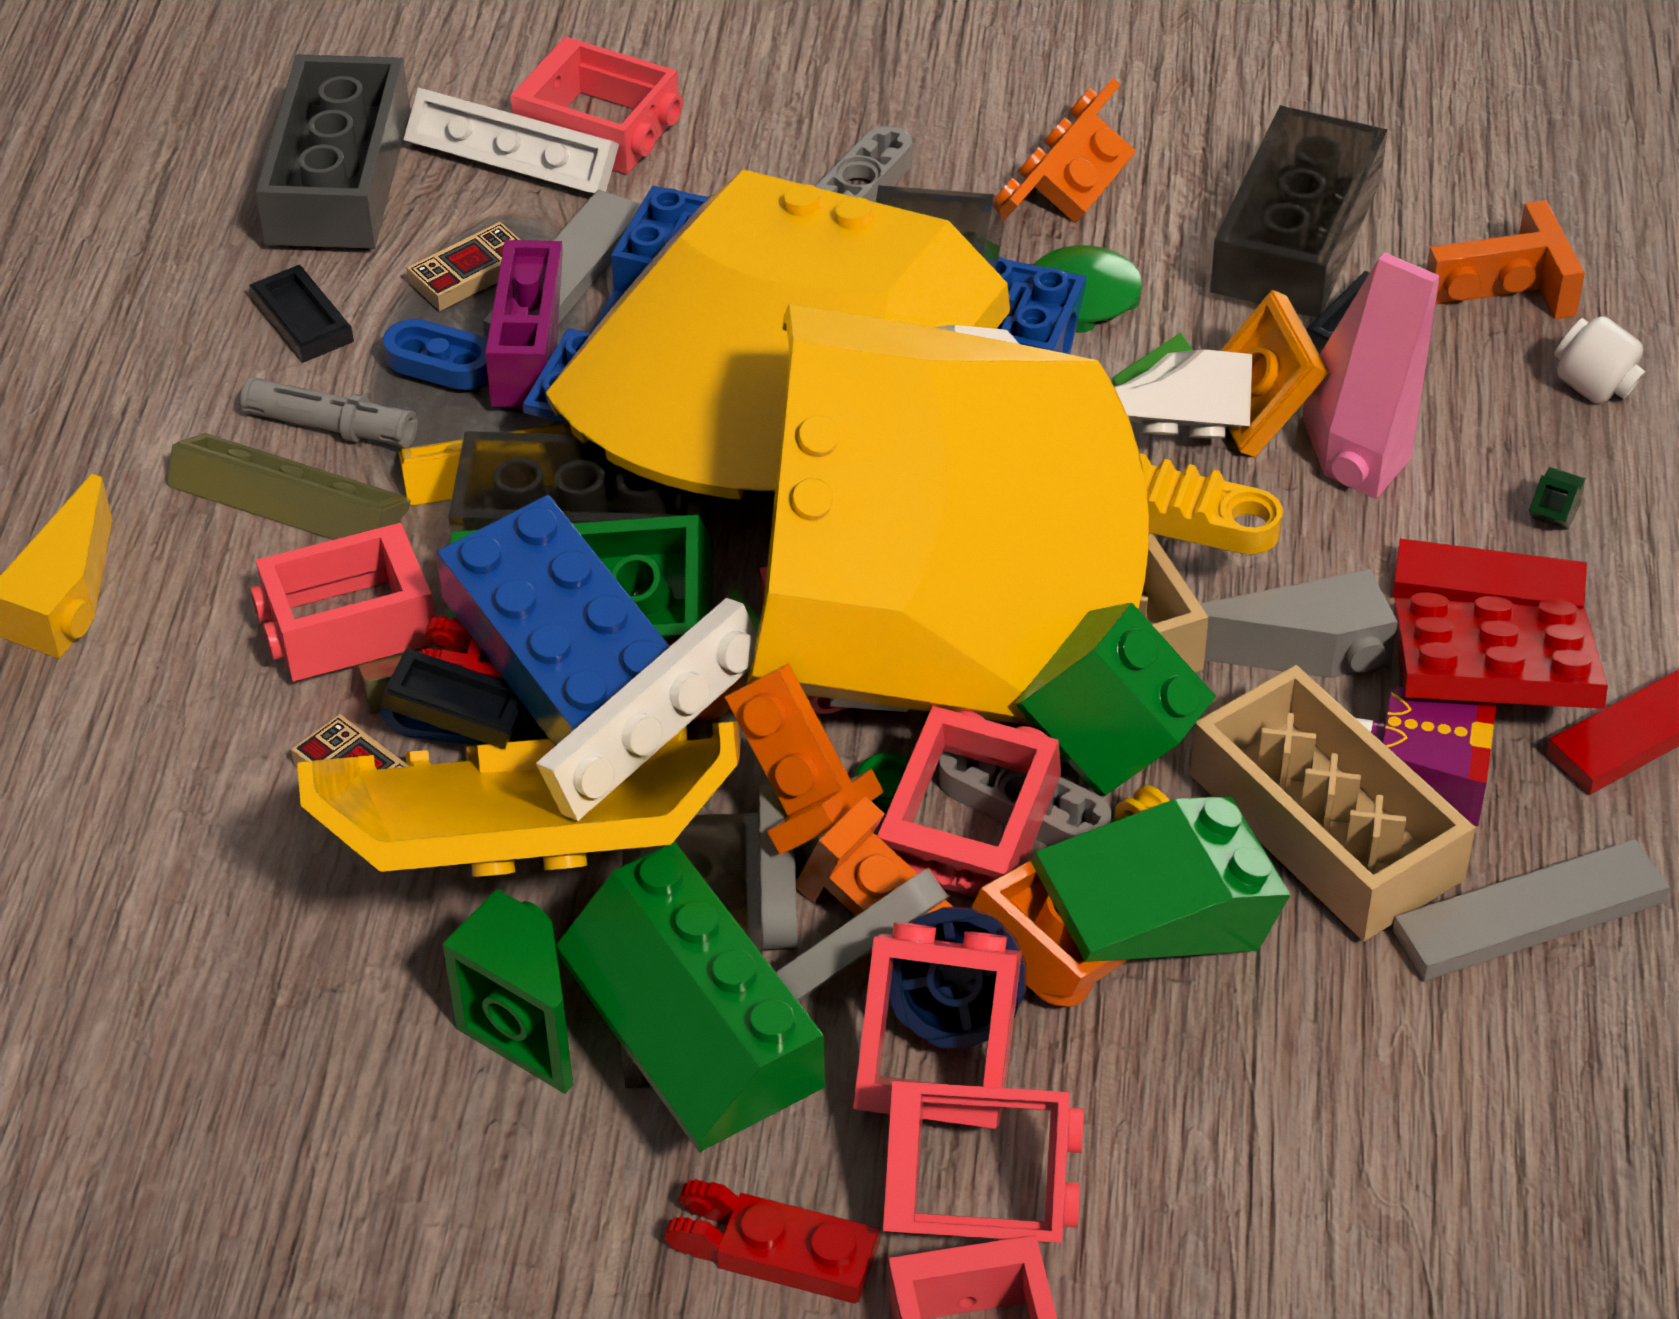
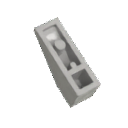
[1200,569,1398,678]

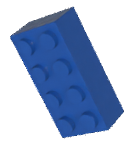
[437,494,670,746]

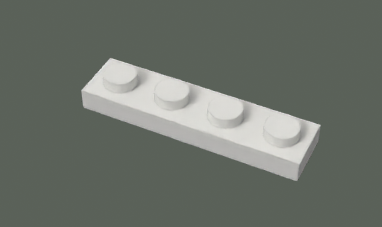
[403,87,619,194]
[536,598,757,821]

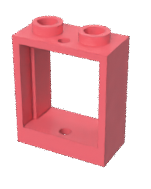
[510,36,683,175]
[250,523,436,682]
[877,706,1061,898]
[853,922,1022,1129]
[883,1081,1084,1243]
[888,1235,1057,1319]

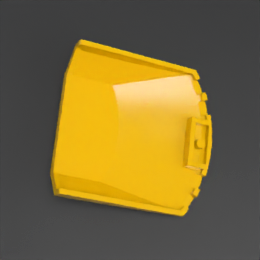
[546,169,1010,500]
[747,304,1149,726]
[297,721,741,877]

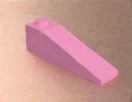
[1302,252,1440,499]

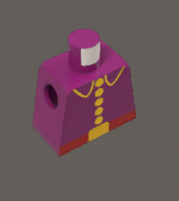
[1356,687,1497,826]

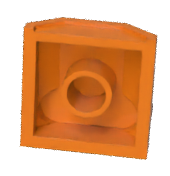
[972,860,1129,1007]

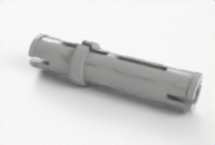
[240,377,418,448]

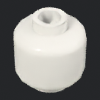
[1553,316,1646,404]

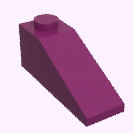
[485,240,563,408]

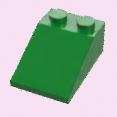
[1031,797,1291,962]

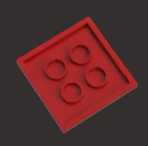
[1393,593,1608,709]

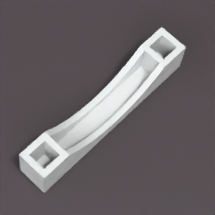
[931,325,1252,439]

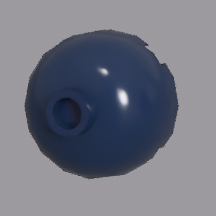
[889,907,1026,1048]

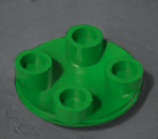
[1034,245,1142,333]

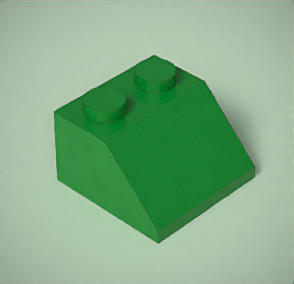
[1014,602,1216,796]
[443,889,574,1094]

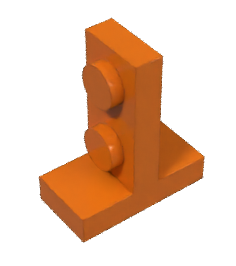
[1426,200,1585,319]
[725,663,884,855]
[796,795,953,916]

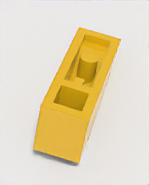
[0,474,113,659]

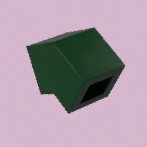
[1529,467,1586,529]

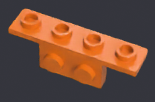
[985,78,1136,232]

